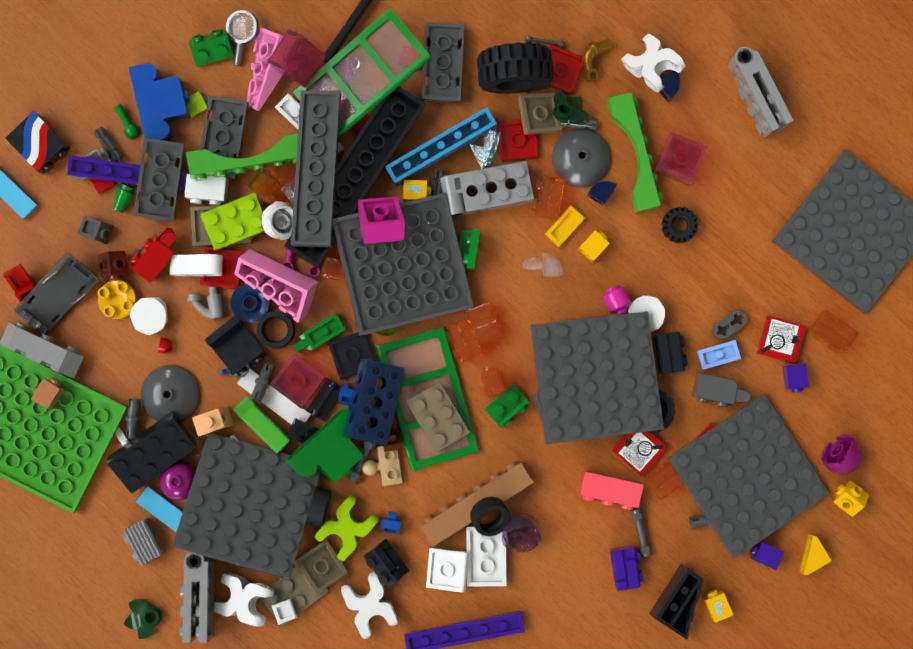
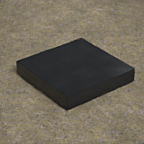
[328,332,375,380]

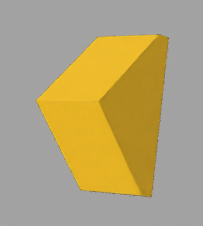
[799,534,831,575]

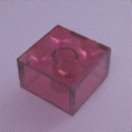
[267,30,326,88]
[653,132,707,186]
[270,353,327,409]

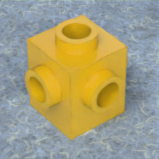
[834,480,869,517]

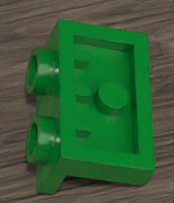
[458,229,480,271]
[484,383,529,427]

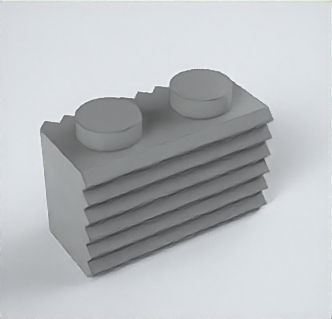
[123,518,165,566]

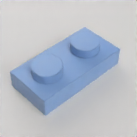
[697,340,741,370]

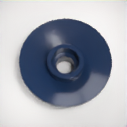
[230,284,270,323]

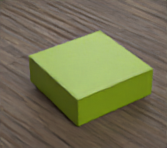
[187,91,207,118]

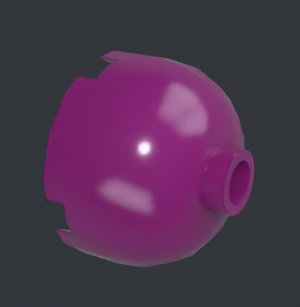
[821,435,862,475]
[159,461,196,500]

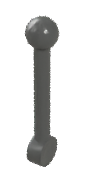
[525,36,565,48]

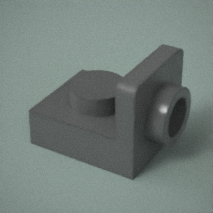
[78,216,113,244]

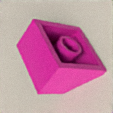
[358,196,405,244]

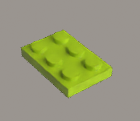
[200,193,264,251]

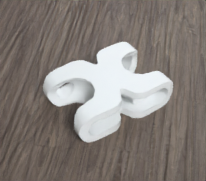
[621,34,686,93]
[341,571,398,639]
[212,573,275,627]

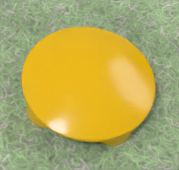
[98,280,136,319]

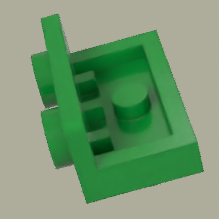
[189,29,234,67]

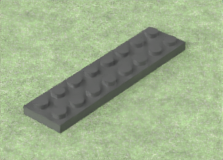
[291,90,341,247]

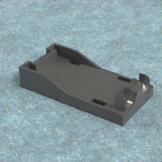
[421,22,465,103]
[200,95,249,180]
[134,137,185,222]
[14,251,100,334]

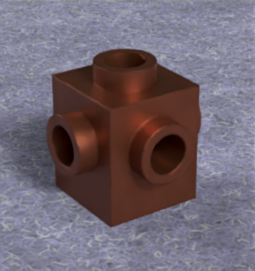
[98,251,128,281]

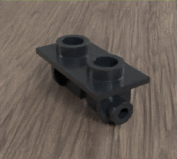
[306,378,342,421]

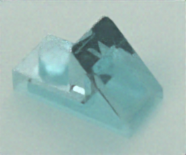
[469,129,501,169]

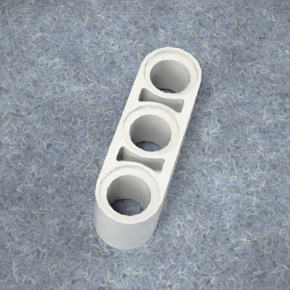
[169,254,223,277]

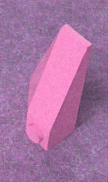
[247,27,298,111]

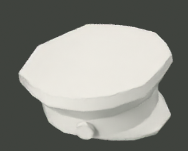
[262,201,293,240]
[628,295,665,332]
[130,297,168,335]

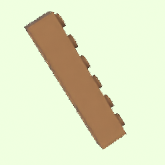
[420,461,534,547]

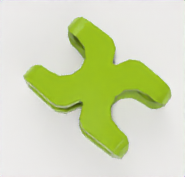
[315,494,379,562]

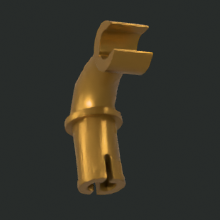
[582,39,612,82]

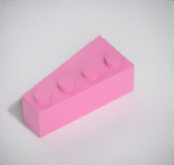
[234,249,318,323]

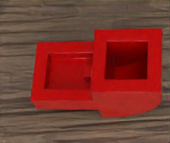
[3,264,37,303]

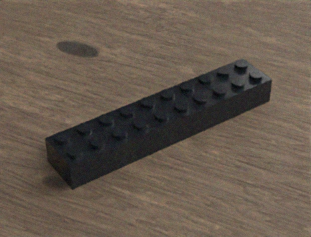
[284,86,426,269]

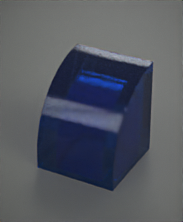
[659,70,680,103]
[587,181,617,206]

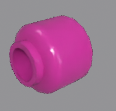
[603,285,632,315]

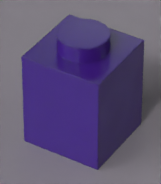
[782,363,809,393]
[750,541,784,570]

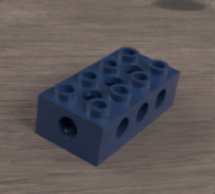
[343,359,405,446]

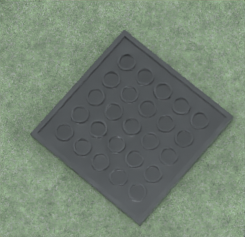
[772,150,913,314]
[333,193,474,336]
[530,311,664,444]
[667,394,830,559]
[172,433,321,580]

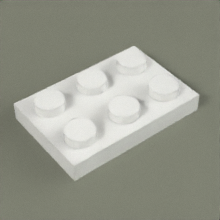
[466,526,507,587]

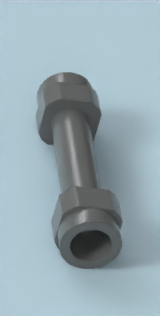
[347,441,376,484]
[630,508,653,557]

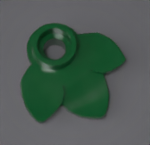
[553,91,588,123]
[124,600,163,639]

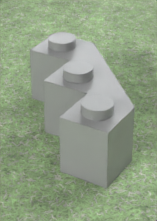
[0,322,84,378]

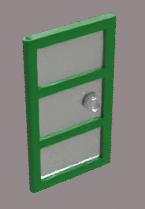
[293,8,432,138]
[376,327,479,471]

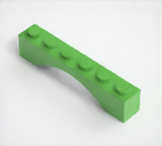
[607,92,662,214]
[186,134,298,181]

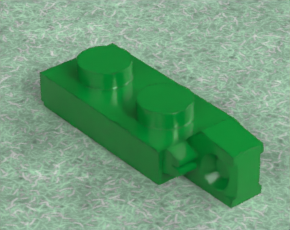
[293,313,347,353]

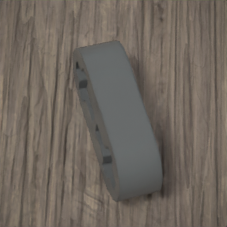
[712,311,747,340]

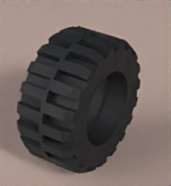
[477,42,554,94]

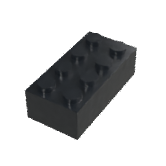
[107,411,197,494]

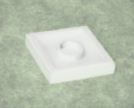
[426,548,469,593]

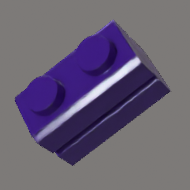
[610,546,643,591]

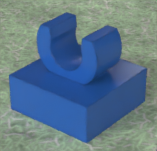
[338,382,353,406]
[380,511,401,535]

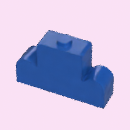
[128,63,190,141]

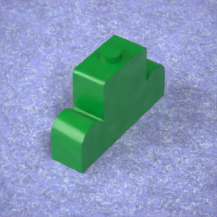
[285,407,363,482]

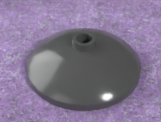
[552,129,610,187]
[141,365,200,422]

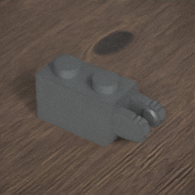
[692,373,751,408]

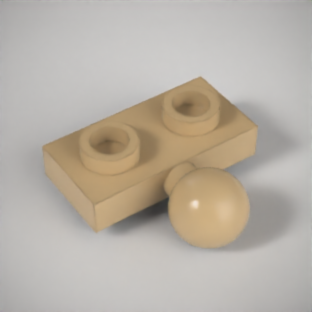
[362,446,402,486]

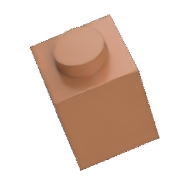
[31,377,65,409]

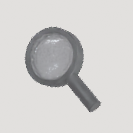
[226,10,260,66]

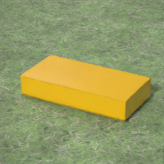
[545,206,585,247]

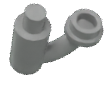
[187,287,224,319]

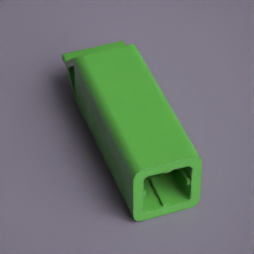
[233,396,292,454]

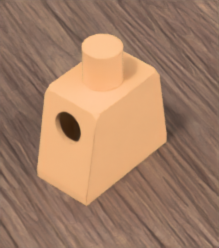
[192,406,234,437]

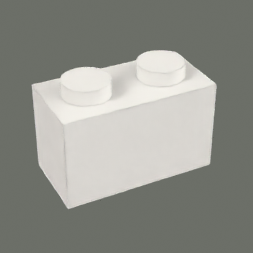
[185,174,229,206]

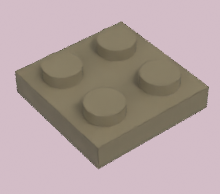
[517,93,562,135]
[294,539,348,595]

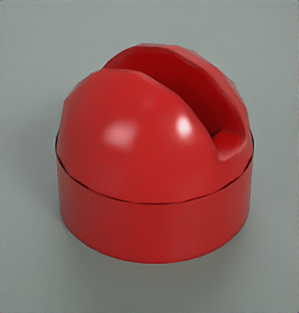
[158,337,173,354]

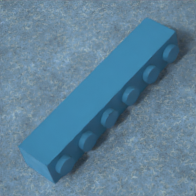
[385,107,497,186]

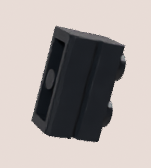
[654,332,688,374]
[363,539,410,588]

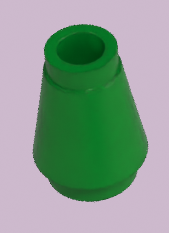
[112,183,136,213]

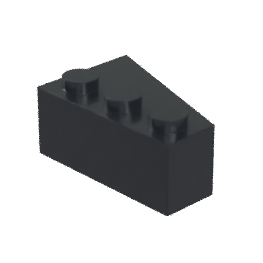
[649,564,704,640]

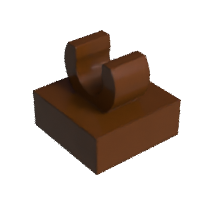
[383,426,404,452]

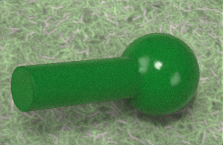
[114,104,140,139]

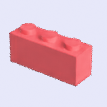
[579,471,643,510]

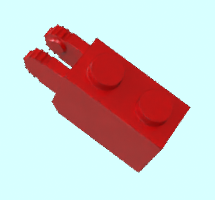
[130,228,176,283]

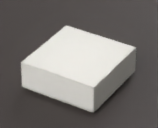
[272,598,298,625]

